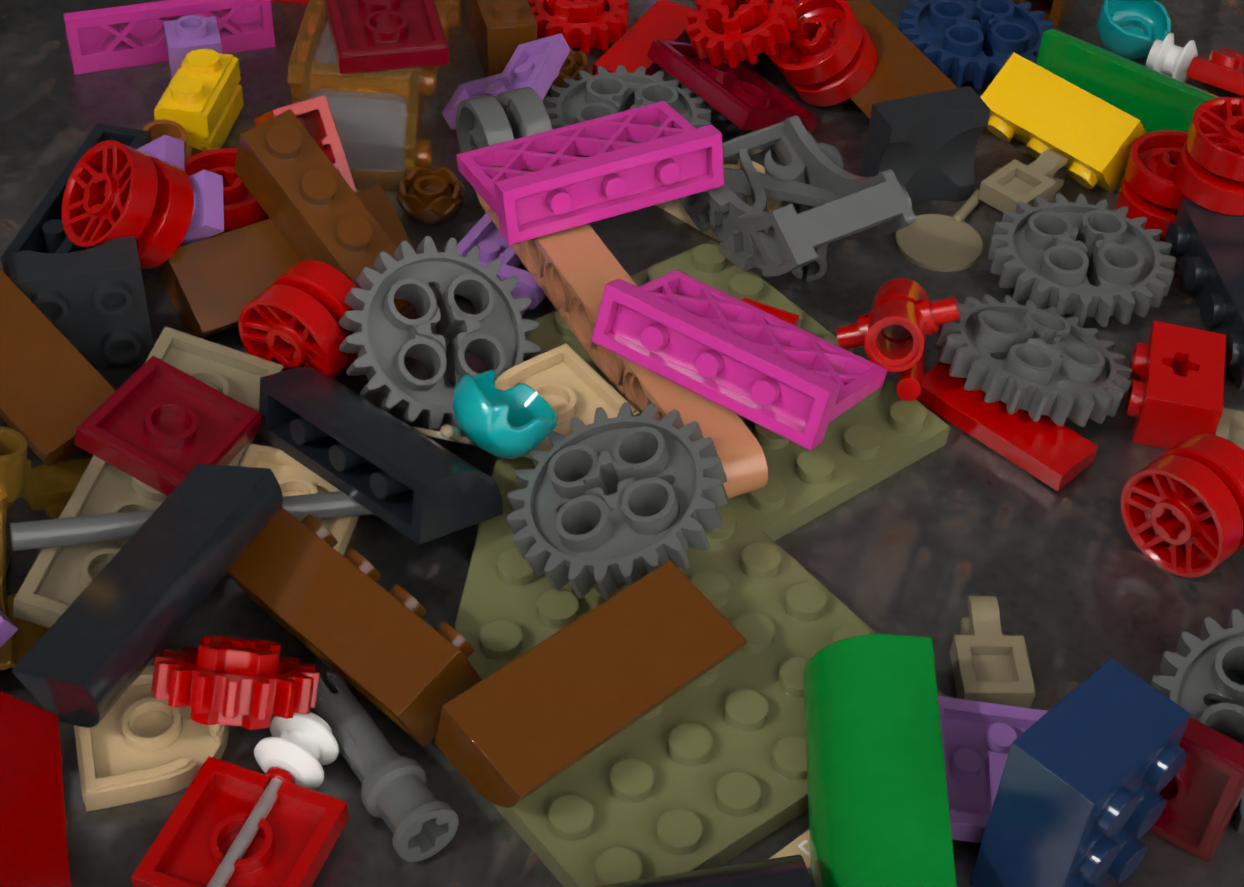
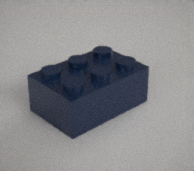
[969,657,1192,887]

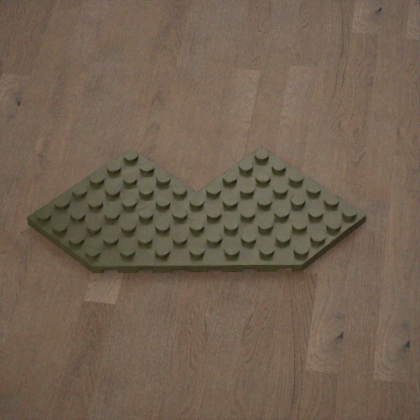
[434,239,950,887]

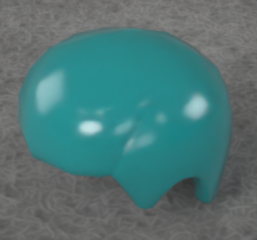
[1097,0,1171,60]
[452,370,558,459]

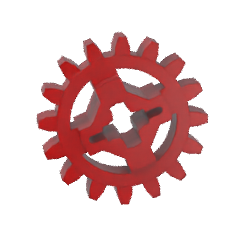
[527,0,629,54]
[686,0,798,68]
[151,635,320,730]

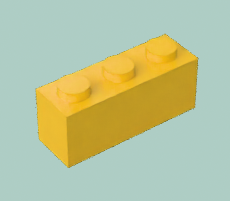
[980,52,1146,193]

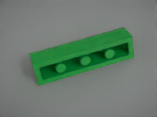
[1036,28,1219,133]
[803,634,957,887]

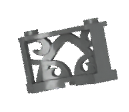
[678,115,916,277]

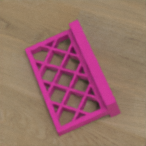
[456,101,724,245]
[591,270,888,450]

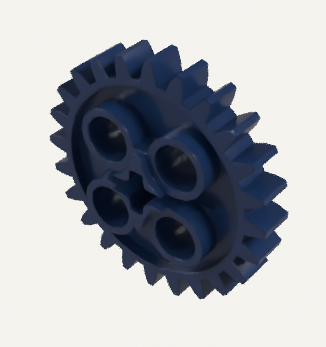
[898,0,1054,90]

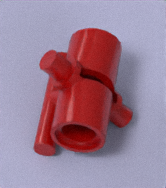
[836,278,961,401]

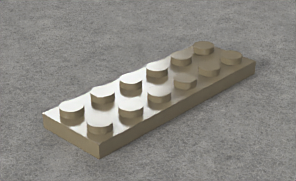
[13,326,284,628]

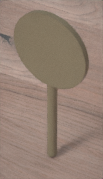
[895,167,1001,272]
[410,424,475,446]

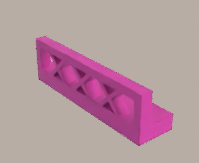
[63,0,276,75]

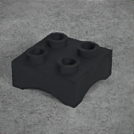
[861,86,991,204]
[7,236,154,370]

